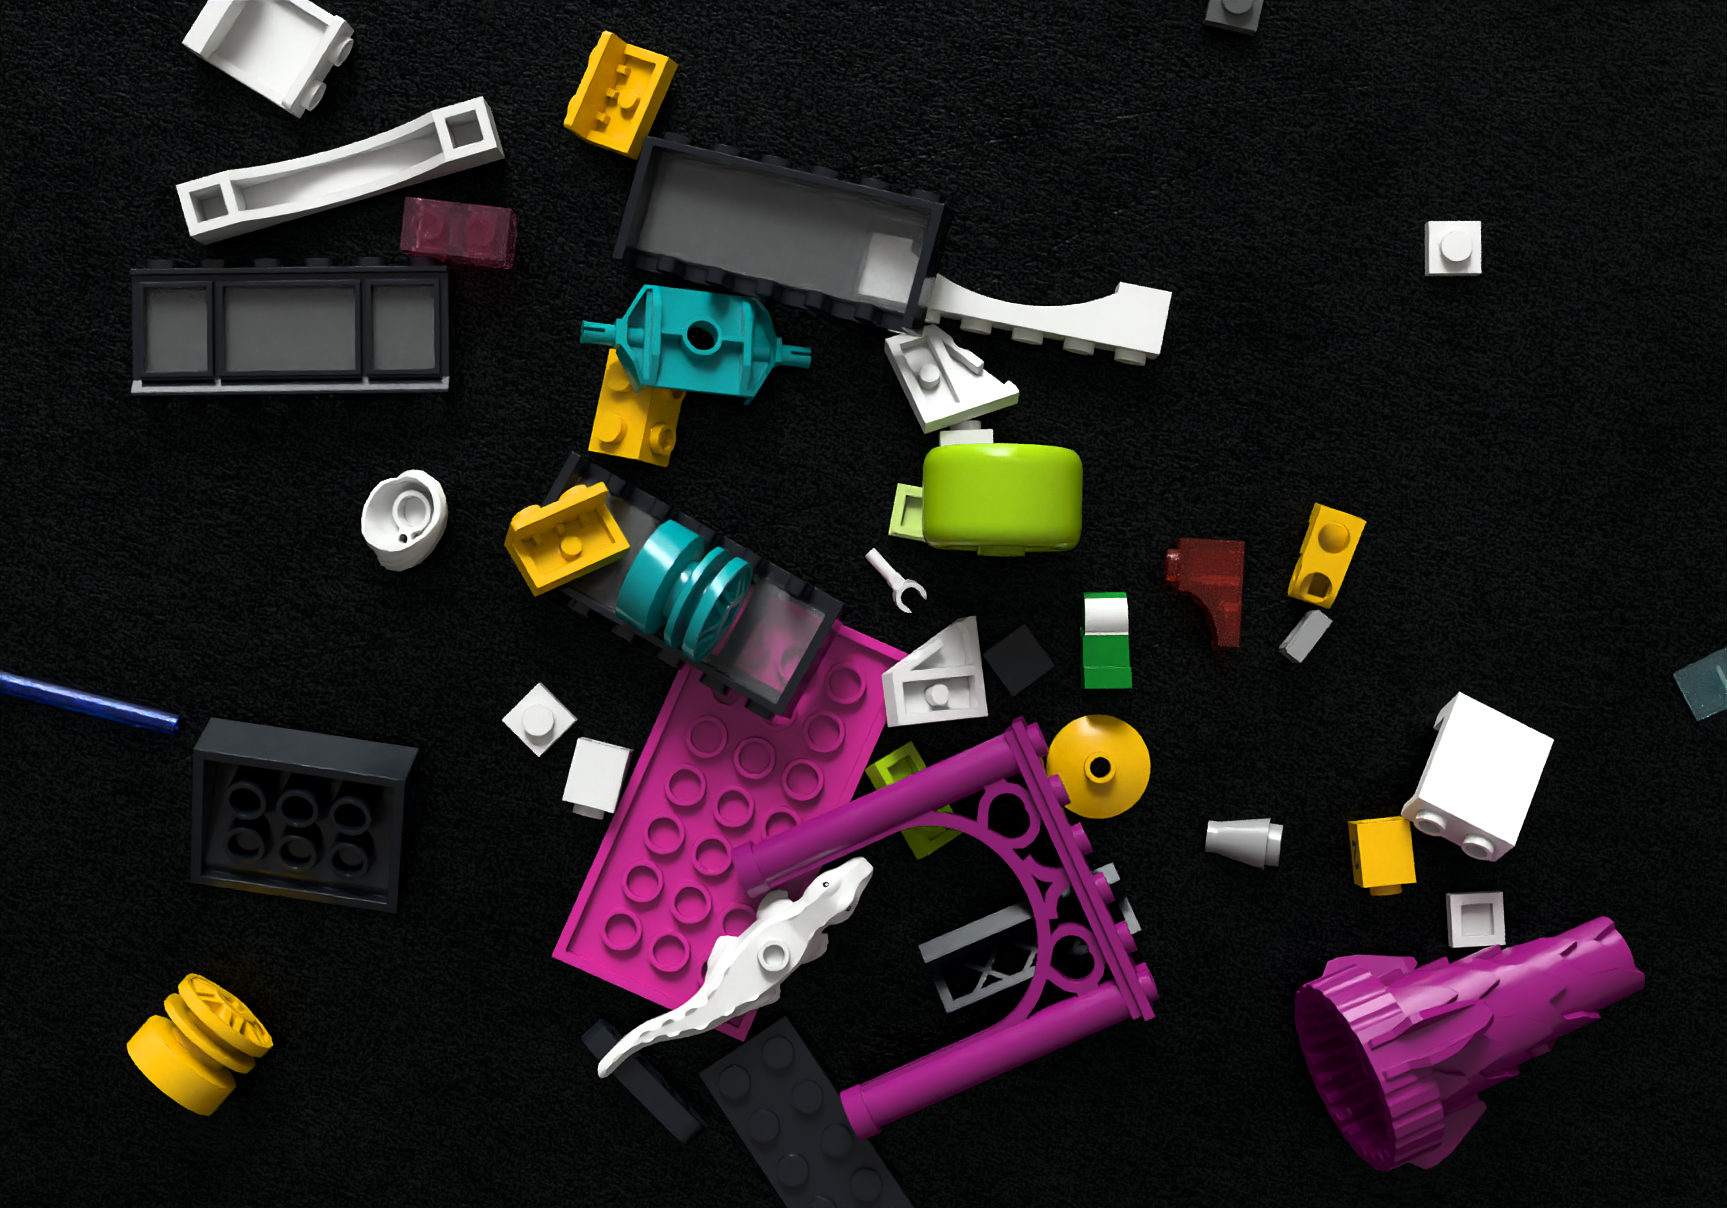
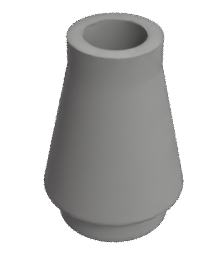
[1205,818,1283,870]

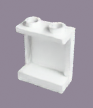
[182,0,354,119]
[1401,692,1554,862]

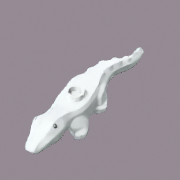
[597,856,873,1078]

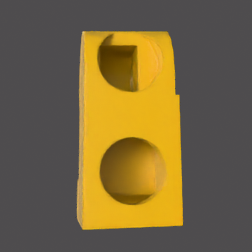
[1288,503,1366,609]

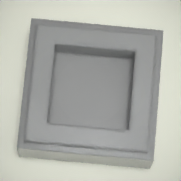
[1279,610,1333,663]

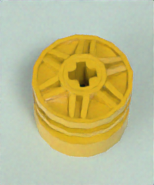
[127,973,273,1116]

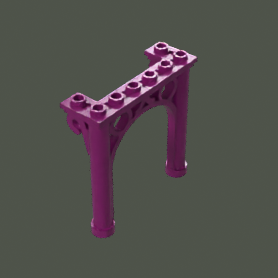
[731,715,1160,1141]

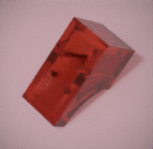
[1165,538,1245,647]

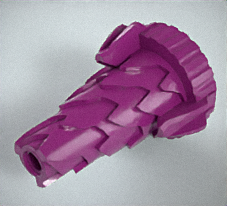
[1295,916,1645,1172]

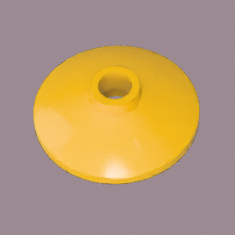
[1046,714,1151,819]

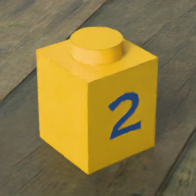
[1348,816,1416,896]

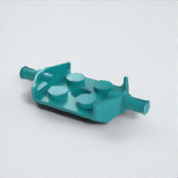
[580,284,811,405]

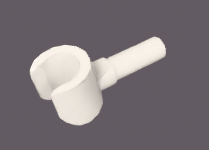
[865,548,927,613]

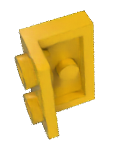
[563,31,678,160]
[588,349,687,467]
[504,482,630,597]

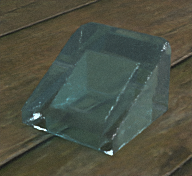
[1673,647,1727,721]

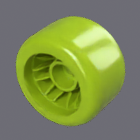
[922,443,1083,556]

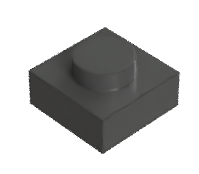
[1203,0,1264,36]

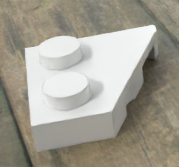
[884,324,1019,434]
[882,616,988,727]

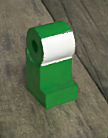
[1080,592,1132,689]

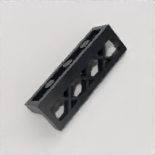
[918,862,1144,1020]

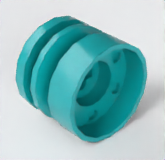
[615,520,753,662]

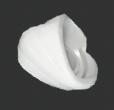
[361,470,448,572]

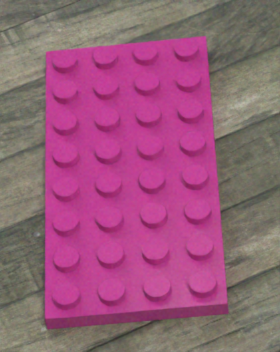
[552,584,909,1042]

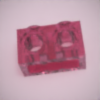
[400,197,519,270]

